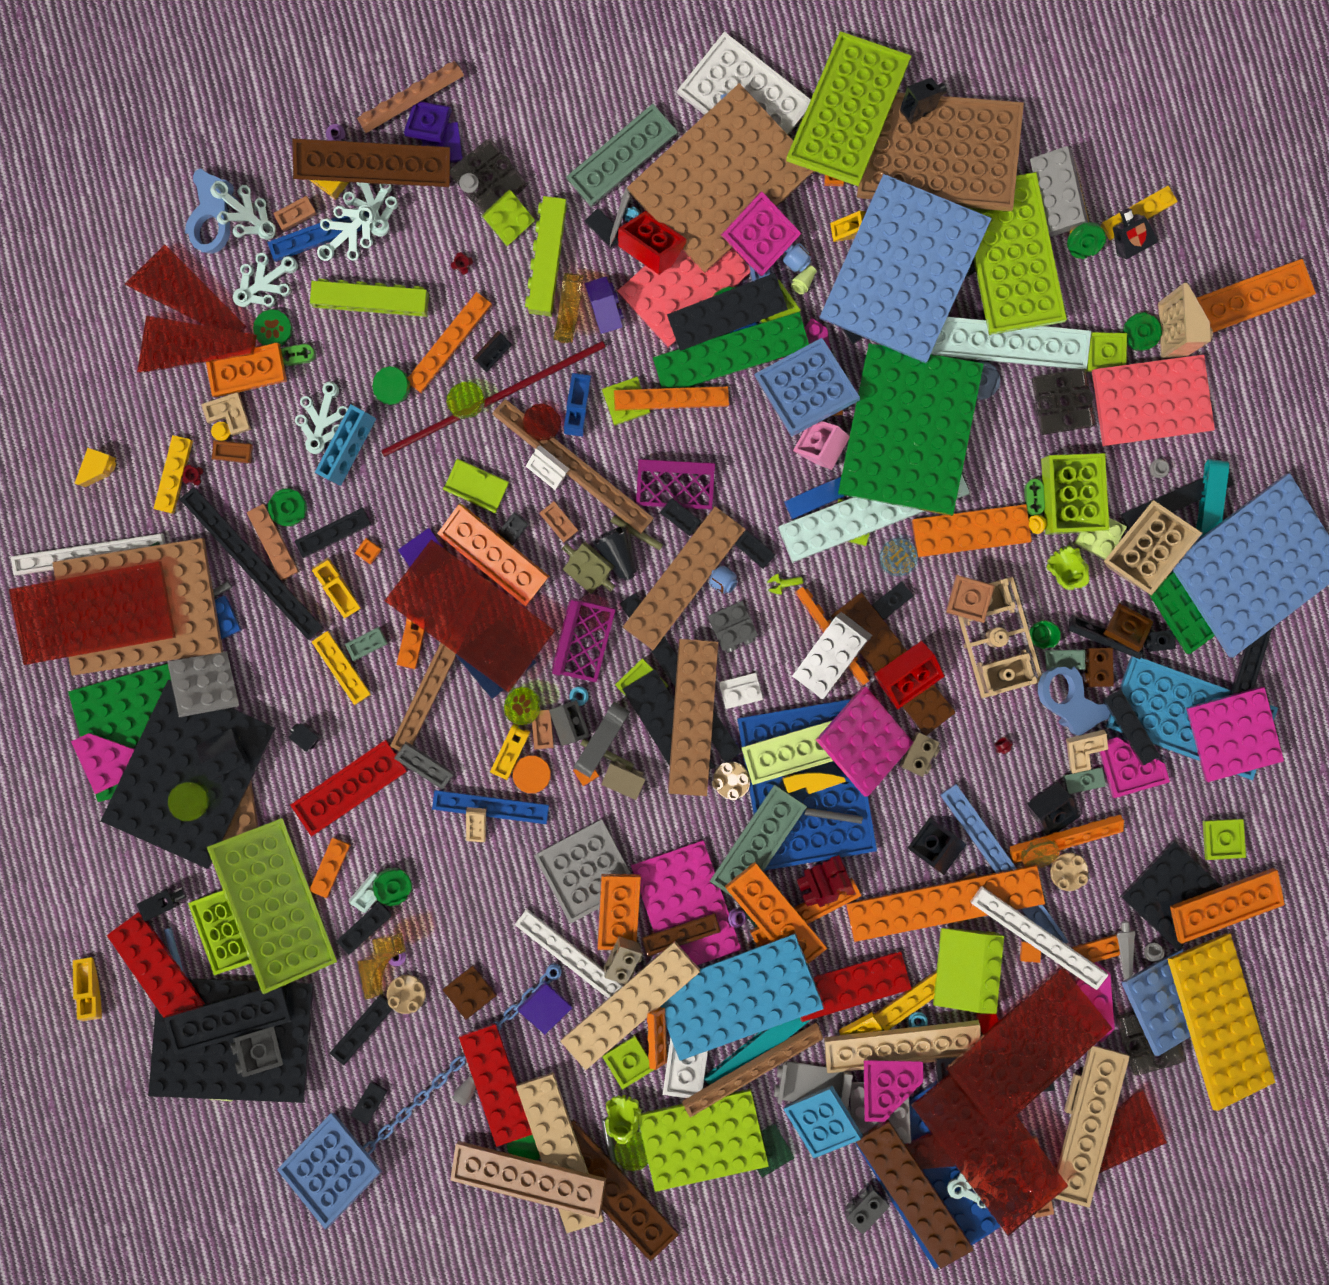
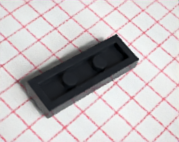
[336,902,393,955]

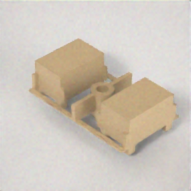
[958,577,1042,698]

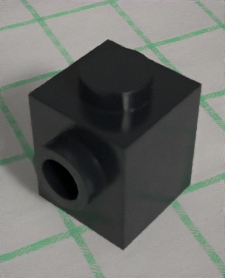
[1144,630,1176,652]
[288,722,323,752]

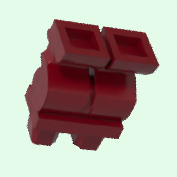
[796,855,856,907]

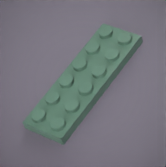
[566,104,678,208]
[710,784,807,897]

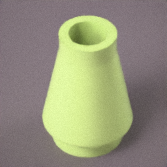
[791,265,817,294]

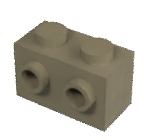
[899,732,940,777]
[601,761,646,800]
[604,936,643,984]

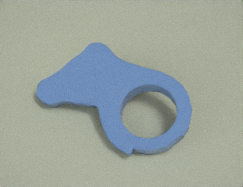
[185,169,238,254]
[1038,667,1110,736]

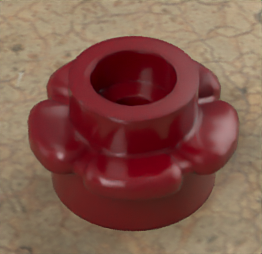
[994,737,1013,754]

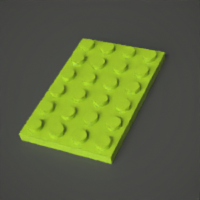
[638,1089,769,1192]

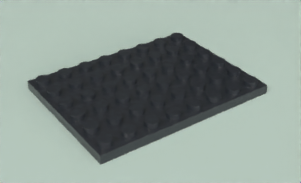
[101,680,276,869]
[148,978,314,1103]

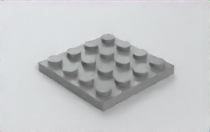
[534,819,631,924]

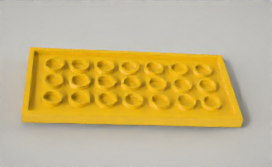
[1167,933,1276,1111]

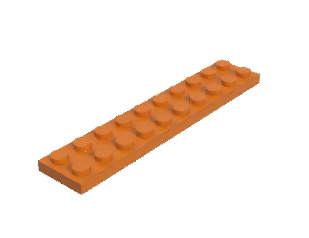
[846,865,1045,942]

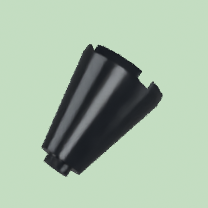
[592,525,637,581]

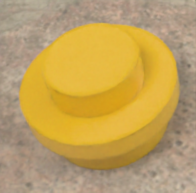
[211,422,231,441]
[1029,515,1047,534]

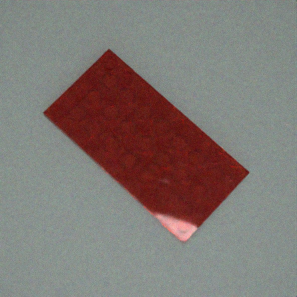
[384,540,555,693]
[9,561,176,665]
[946,967,1113,1132]
[911,1056,1068,1236]

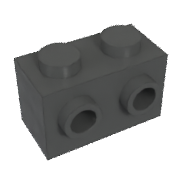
[549,700,589,746]
[844,1184,890,1234]

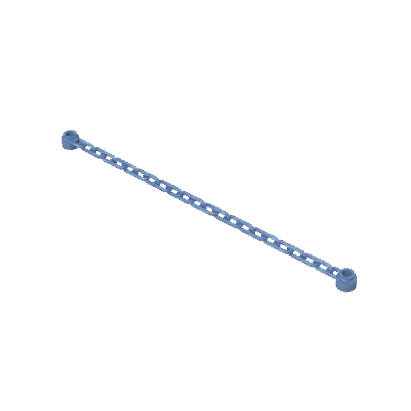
[363,963,562,1155]

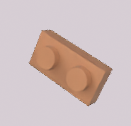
[273,196,317,232]
[539,501,578,543]
[531,710,554,750]

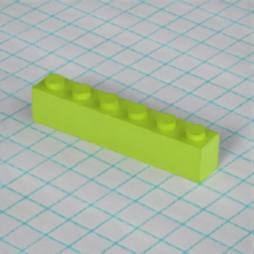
[525,196,567,317]
[310,278,429,317]

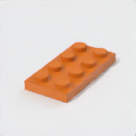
[205,343,287,398]
[597,874,641,950]

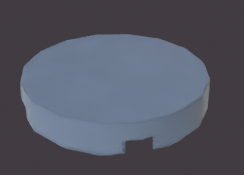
[977,361,1001,400]

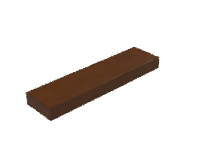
[641,913,721,957]

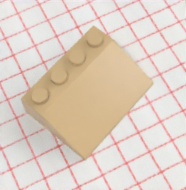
[1158,283,1213,359]
[1104,500,1202,596]

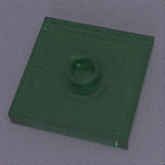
[757,1123,795,1178]

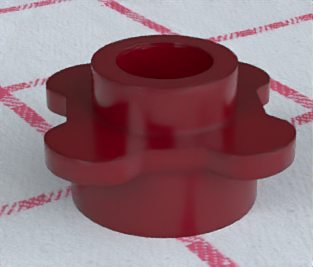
[451,252,473,275]
[182,465,203,486]

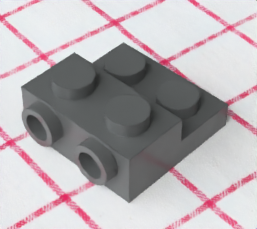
[707,601,758,653]
[230,1026,283,1077]

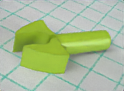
[767,574,803,595]

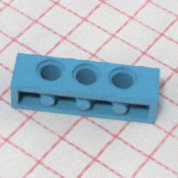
[315,404,376,486]

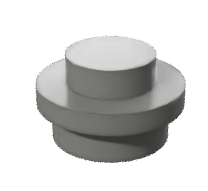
[459,173,479,193]
[1149,459,1169,478]
[1144,943,1164,962]

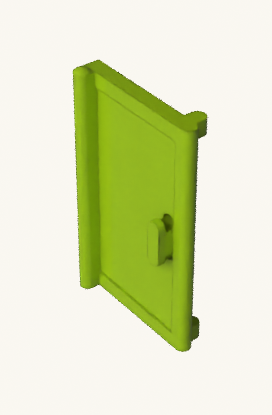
[443,458,509,513]

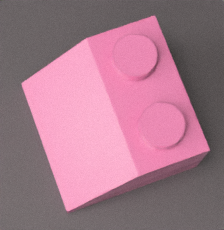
[793,421,850,470]

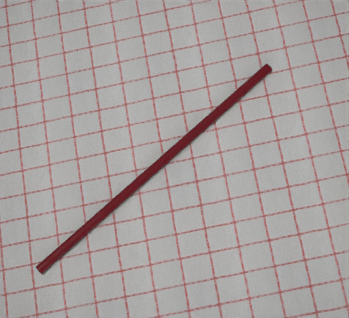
[381,341,606,457]

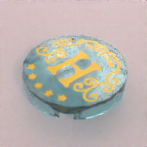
[879,538,918,576]

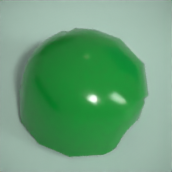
[1029,620,1061,649]

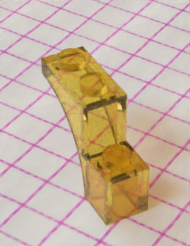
[554,273,584,343]
[357,932,406,999]

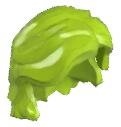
[1046,545,1089,590]
[605,1095,642,1144]

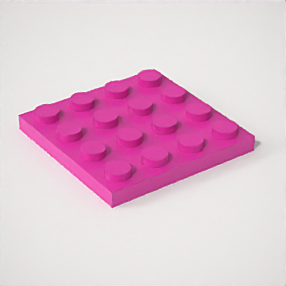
[816,687,913,797]
[1186,687,1284,782]

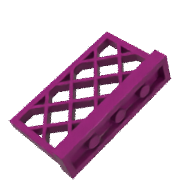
[636,459,715,509]
[551,597,616,683]

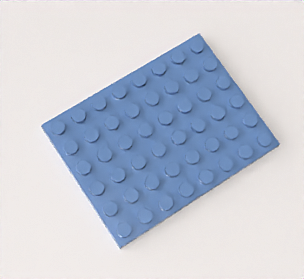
[820,174,991,363]
[1173,473,1329,658]

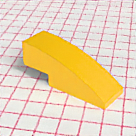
[312,557,361,619]
[782,772,846,794]
[73,957,102,1021]

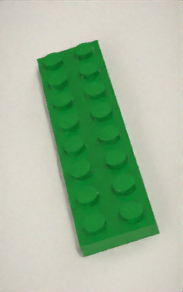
[653,312,809,389]

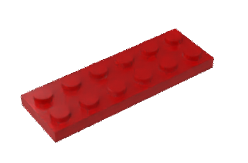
[290,739,408,837]
[106,912,205,1018]
[800,951,911,1022]
[459,1023,532,1147]

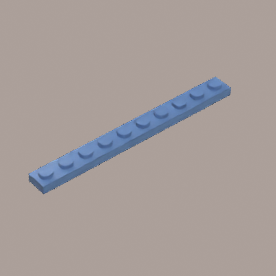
[940,784,1069,944]

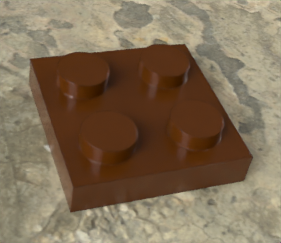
[1104,603,1154,652]
[442,965,497,1020]

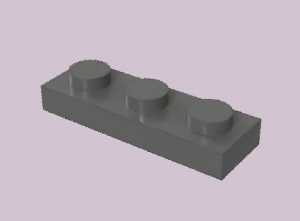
[394,741,454,789]

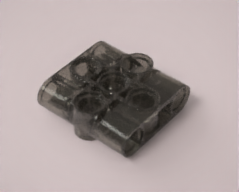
[450,139,528,215]
[1031,369,1096,435]
[1116,1011,1187,1075]

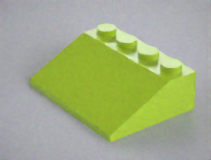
[1041,453,1109,535]
[188,890,251,975]
[933,928,1004,1014]

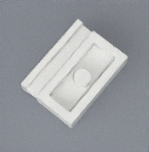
[526,445,569,490]
[719,673,763,709]

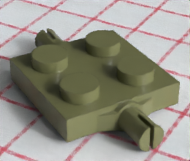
[562,541,616,594]

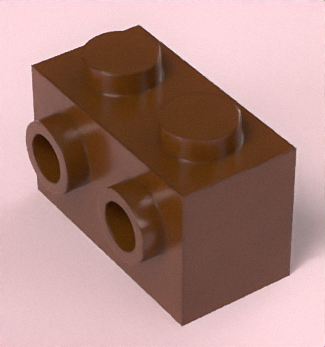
[1082,648,1114,687]

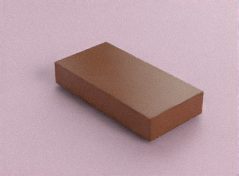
[211,440,253,464]

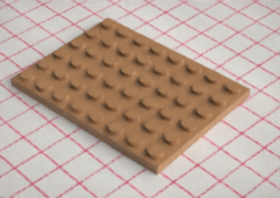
[627,83,815,273]
[857,93,1024,211]
[52,538,223,676]

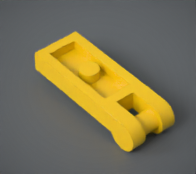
[490,723,530,780]

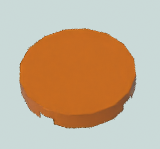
[513,755,551,793]

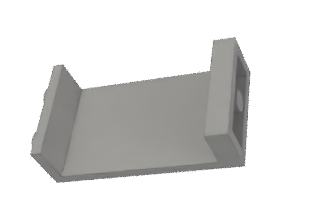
[774,1061,853,1110]

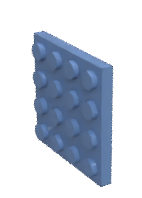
[754,338,860,437]
[1121,949,1191,1056]
[277,1113,382,1229]

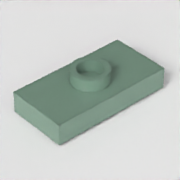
[345,627,388,661]
[1046,650,1086,670]
[1063,767,1106,794]

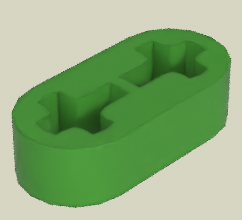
[281,344,316,366]
[1024,479,1045,516]

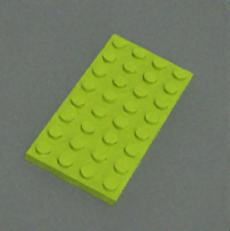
[786,31,911,187]
[966,172,1067,335]
[207,818,337,994]

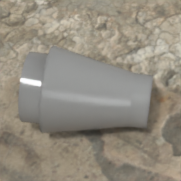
[452,1075,476,1106]

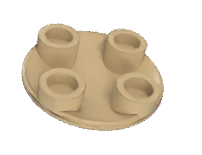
[712,762,750,800]
[1050,853,1088,891]
[387,975,426,1014]

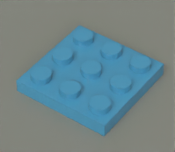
[783,1086,863,1159]

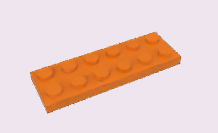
[1196,259,1316,333]
[437,504,550,607]
[912,504,1032,558]
[725,862,827,964]
[1170,868,1285,944]

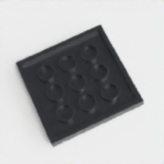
[1120,841,1222,951]

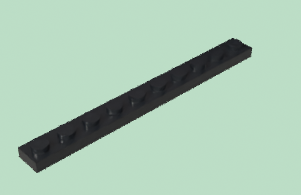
[179,487,324,640]
[619,593,741,762]

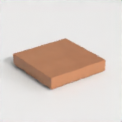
[945,575,995,623]

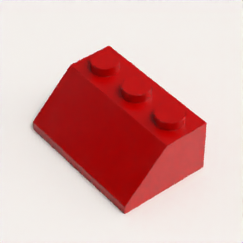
[618,211,687,275]
[874,641,945,710]

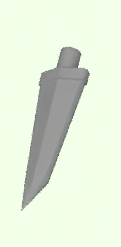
[610,187,631,246]
[1117,921,1135,980]

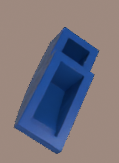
[564,373,591,437]
[784,477,845,519]

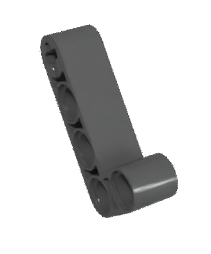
[573,702,630,778]

